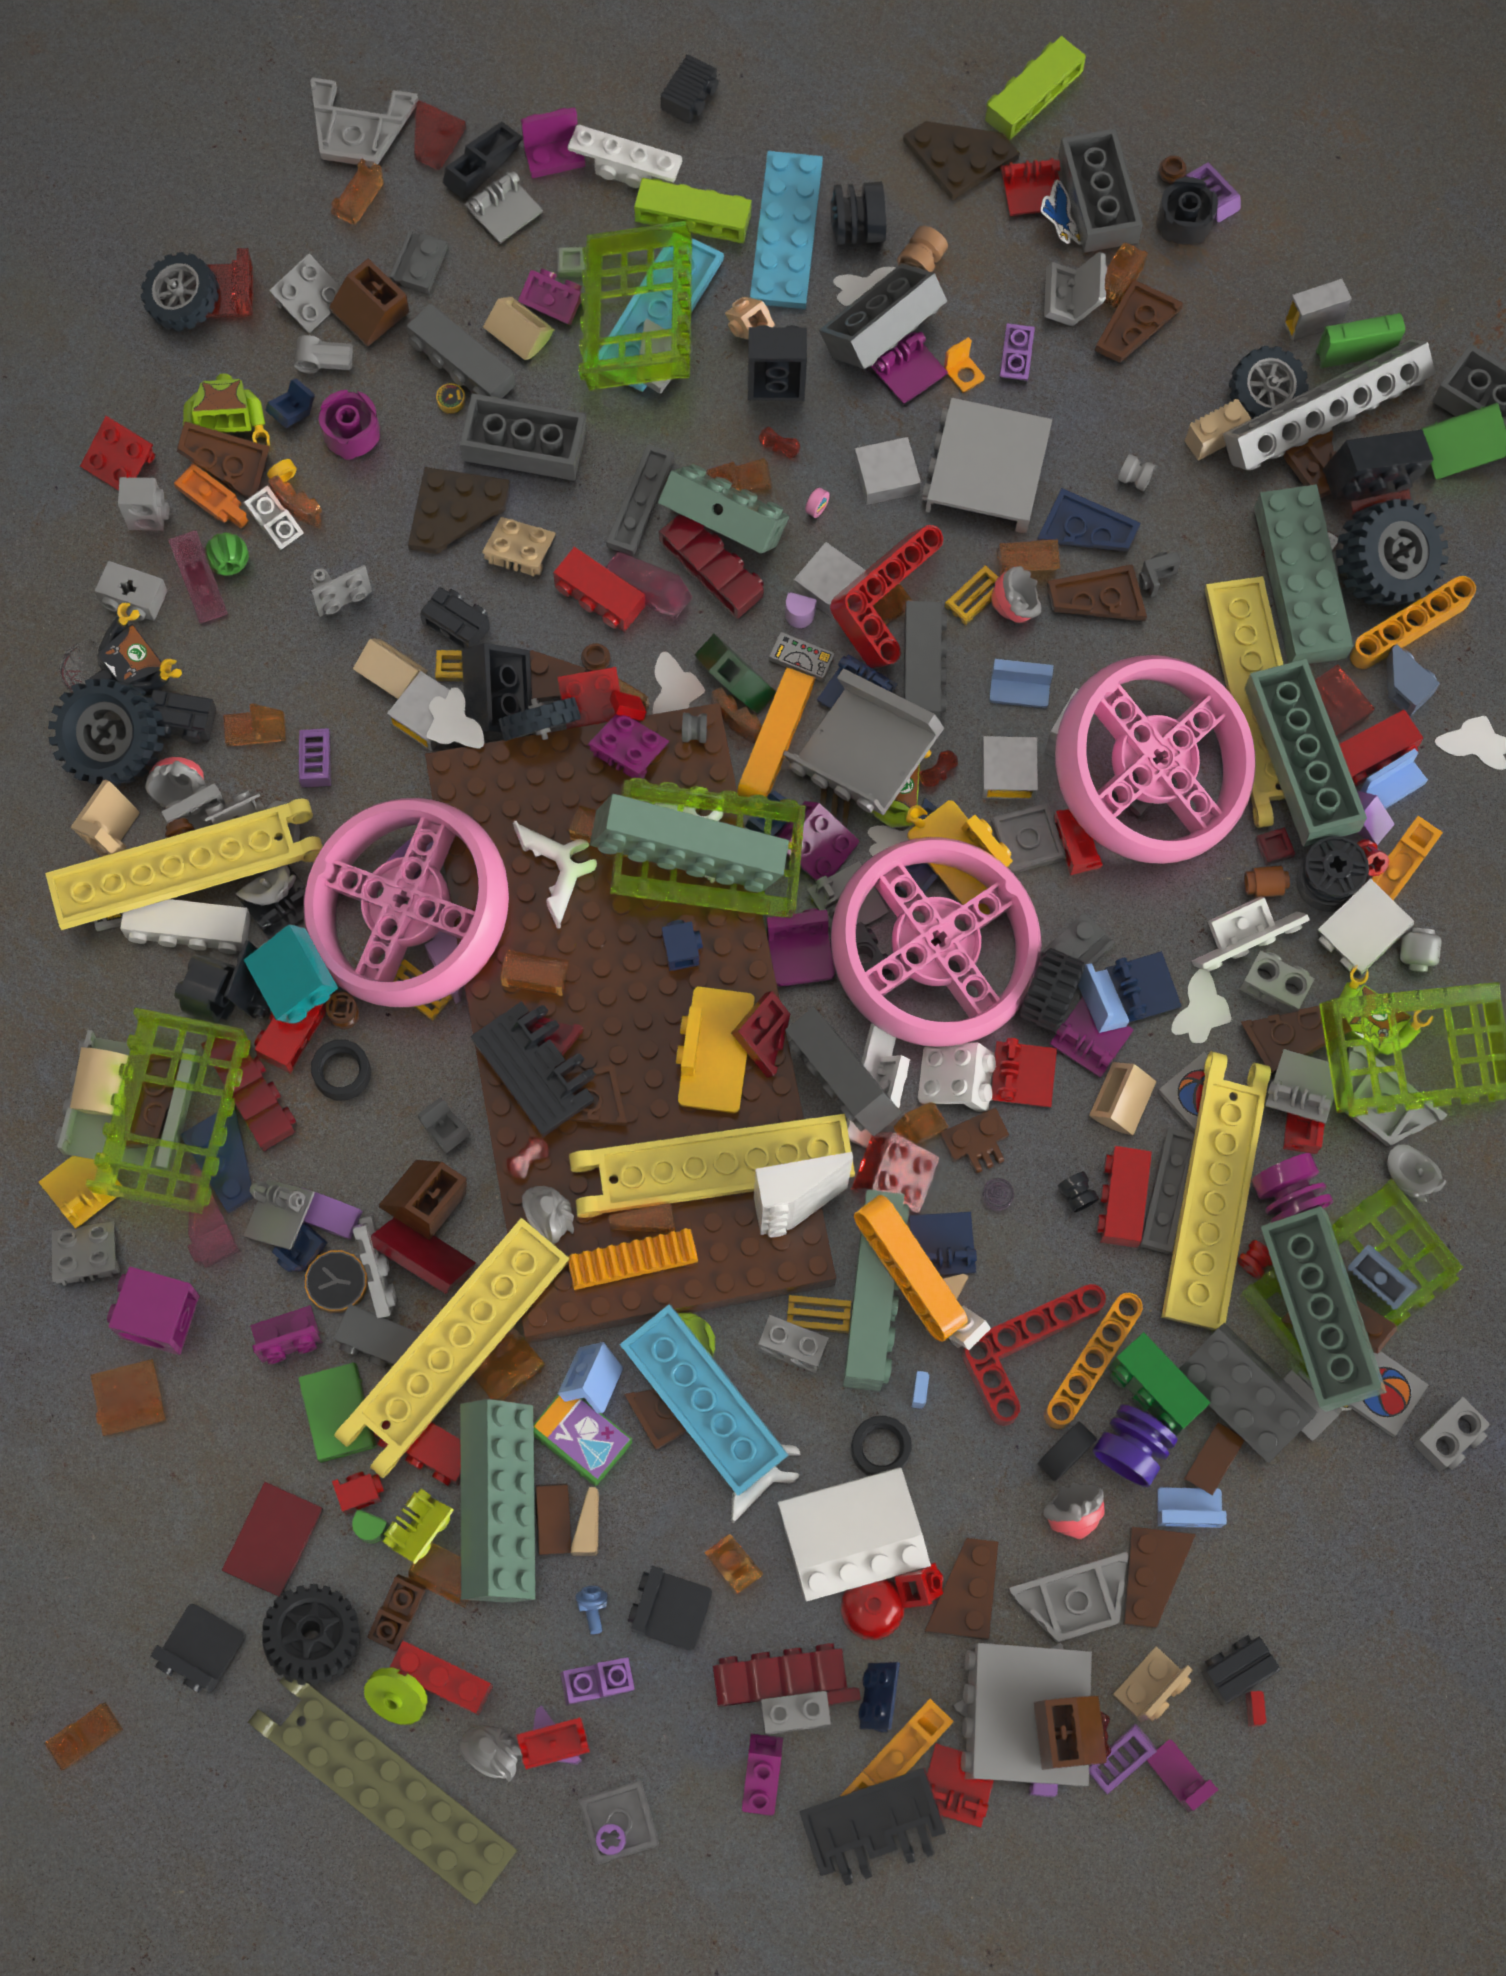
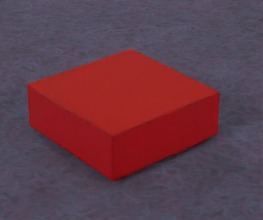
[610,690,647,721]
[1245,1691,1267,1727]

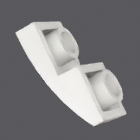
[243,485,304,550]

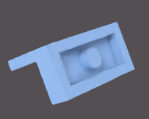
[989,659,1054,709]
[1360,749,1427,809]
[1078,963,1129,1033]
[558,1342,623,1414]
[1157,1487,1227,1528]

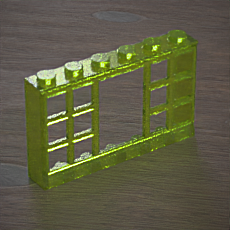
[578,221,692,391]
[610,778,806,918]
[1319,982,1506,1117]
[86,1007,250,1214]
[1242,1179,1464,1378]

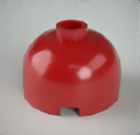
[840,1579,905,1641]

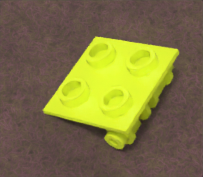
[382,1489,454,1564]

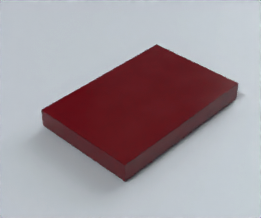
[371,1217,476,1294]
[221,1482,323,1598]

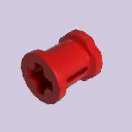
[1357,839,1389,876]

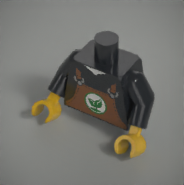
[90,603,182,695]

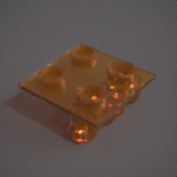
[472,1326,545,1401]
[90,1359,166,1436]

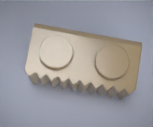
[1185,399,1251,460]

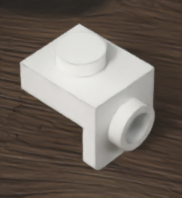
[948,1306,991,1350]

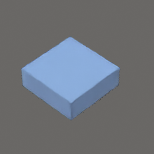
[911,1371,929,1409]

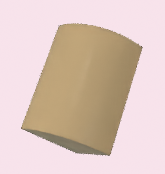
[483,297,554,360]
[353,639,428,699]
[70,1047,130,1116]
[1089,1062,1157,1135]

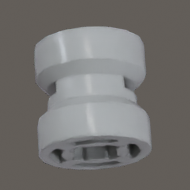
[1118,454,1156,491]

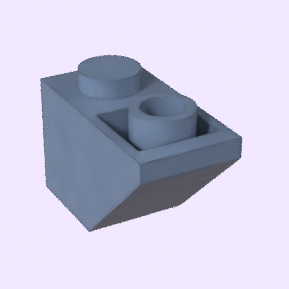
[1386,644,1440,717]

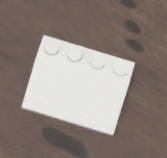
[754,1152,853,1237]
[778,1467,931,1602]

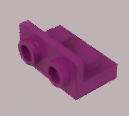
[518,268,587,325]

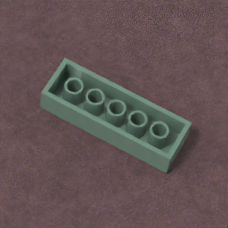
[1254,484,1353,664]
[1244,659,1367,847]
[590,793,789,892]
[843,1190,909,1391]
[1261,1206,1387,1412]
[460,1399,535,1603]

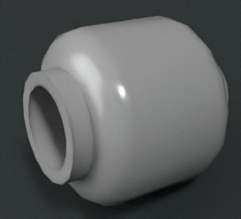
[1400,928,1442,972]

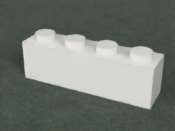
[120,899,251,954]

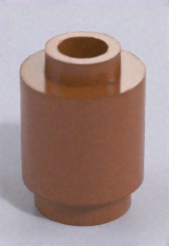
[1244,865,1290,898]

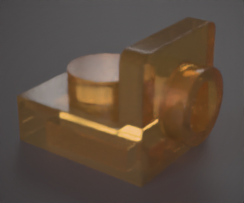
[894,1102,949,1152]

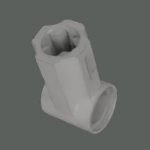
[294,335,353,373]

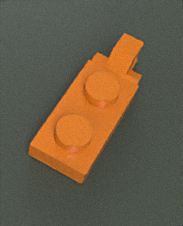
[173,463,249,529]

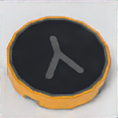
[305,1250,368,1313]

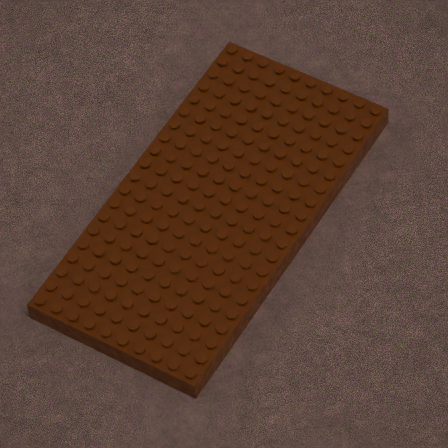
[425,703,836,1344]

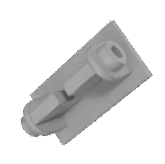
[200,789,265,827]

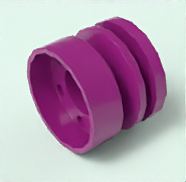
[1251,1153,1334,1223]

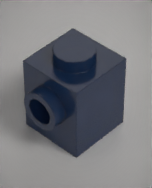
[662,920,703,971]

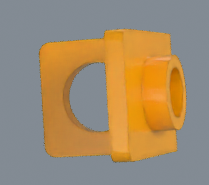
[944,337,985,393]

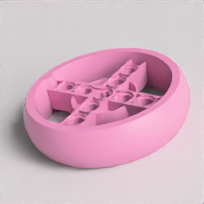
[1055,655,1256,864]
[304,798,509,1008]
[831,837,1042,1047]

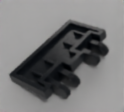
[470,1001,596,1137]
[799,1767,946,1886]

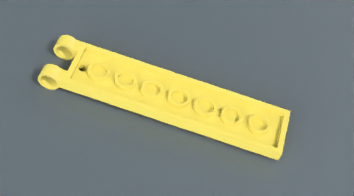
[1204,576,1285,828]
[45,798,323,930]
[1161,1051,1271,1331]
[569,1114,855,1218]
[334,1218,570,1478]

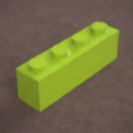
[985,36,1086,140]
[634,178,752,244]

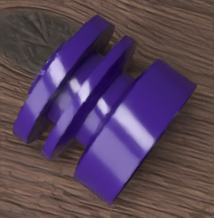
[1092,1404,1178,1488]

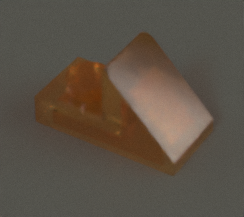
[223,703,286,747]
[704,1534,763,1594]

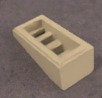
[571,1487,599,1556]

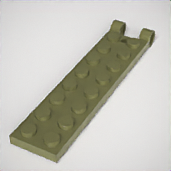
[248,1676,518,1905]

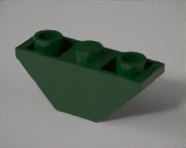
[695,633,776,714]

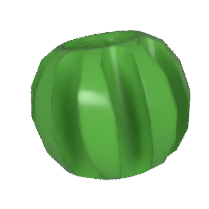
[204,532,248,576]

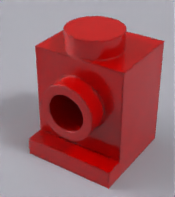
[332,1472,384,1515]
[894,1563,944,1608]

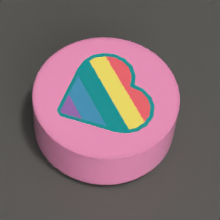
[805,487,830,518]

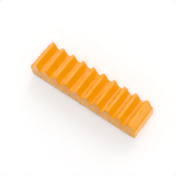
[568,1228,698,1290]

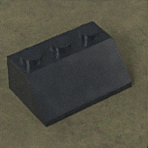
[462,643,534,740]

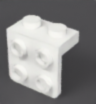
[918,1042,996,1112]

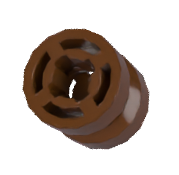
[326,992,359,1030]

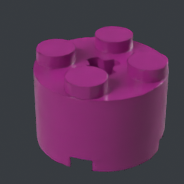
[319,390,380,460]

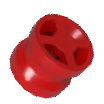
[1237,1240,1273,1279]

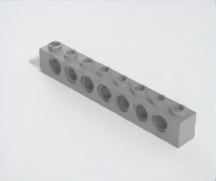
[1223,339,1436,471]

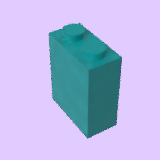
[244,924,338,1024]

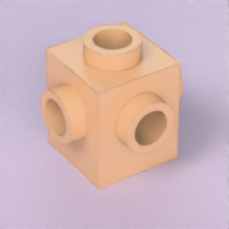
[725,297,775,340]

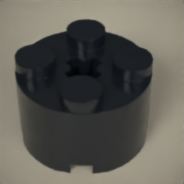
[1157,177,1218,245]
[174,954,236,1025]

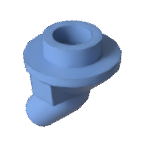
[576,1586,608,1634]

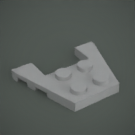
[311,77,418,168]
[353,1214,397,1319]

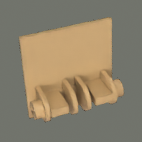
[482,517,556,577]

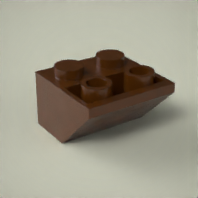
[329,258,410,347]
[379,1159,467,1240]
[1034,1696,1107,1770]

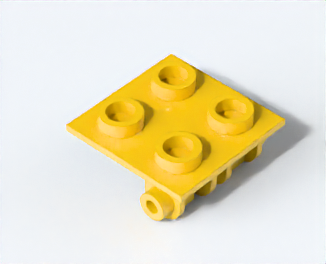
[38,1156,126,1229]

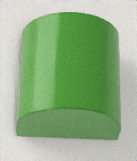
[352,1510,389,1544]

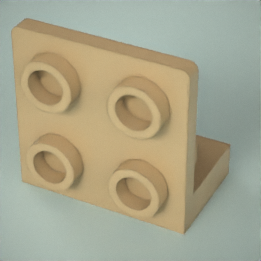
[71,780,139,857]
[1112,1646,1193,1722]

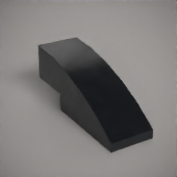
[443,121,523,199]

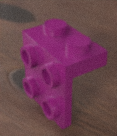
[767,908,835,987]

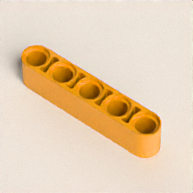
[1350,576,1476,669]
[737,667,815,805]
[854,1195,967,1342]
[1044,1293,1143,1430]

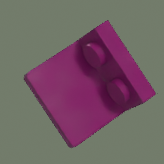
[521,107,586,178]
[776,801,859,881]
[250,1305,323,1364]

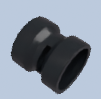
[1058,1171,1099,1213]

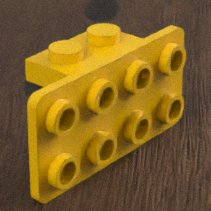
[907,800,1013,915]
[676,987,755,1113]

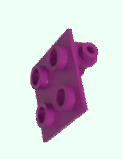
[871,331,948,405]
[588,715,669,781]
[1050,997,1134,1078]

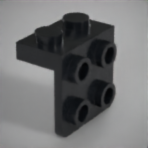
[628,1565,712,1650]
[150,1604,244,1693]

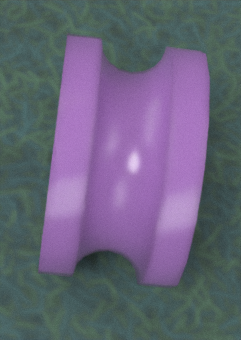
[596,1824,626,1855]

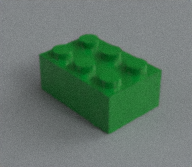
[1108,1332,1211,1436]

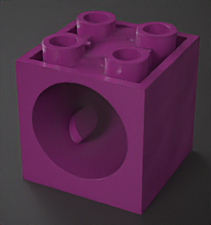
[107,1266,200,1355]

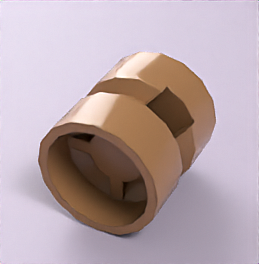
[897,226,948,272]

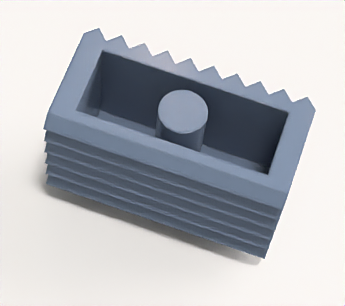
[1348,1245,1418,1309]

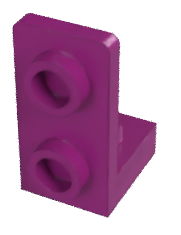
[742,1733,783,1816]
[1146,1739,1218,1812]

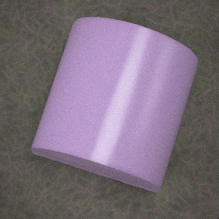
[785,592,817,628]

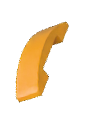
[1372,816,1443,900]
[840,1698,954,1796]

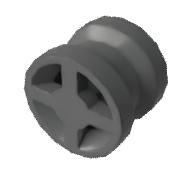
[682,713,707,743]

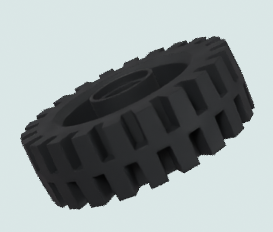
[262,1584,360,1686]

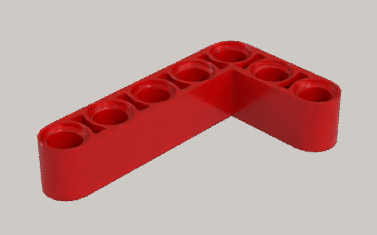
[830,525,943,669]
[962,1284,1106,1426]

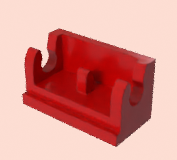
[1054,809,1102,876]
[1283,1112,1325,1154]
[516,1717,590,1770]

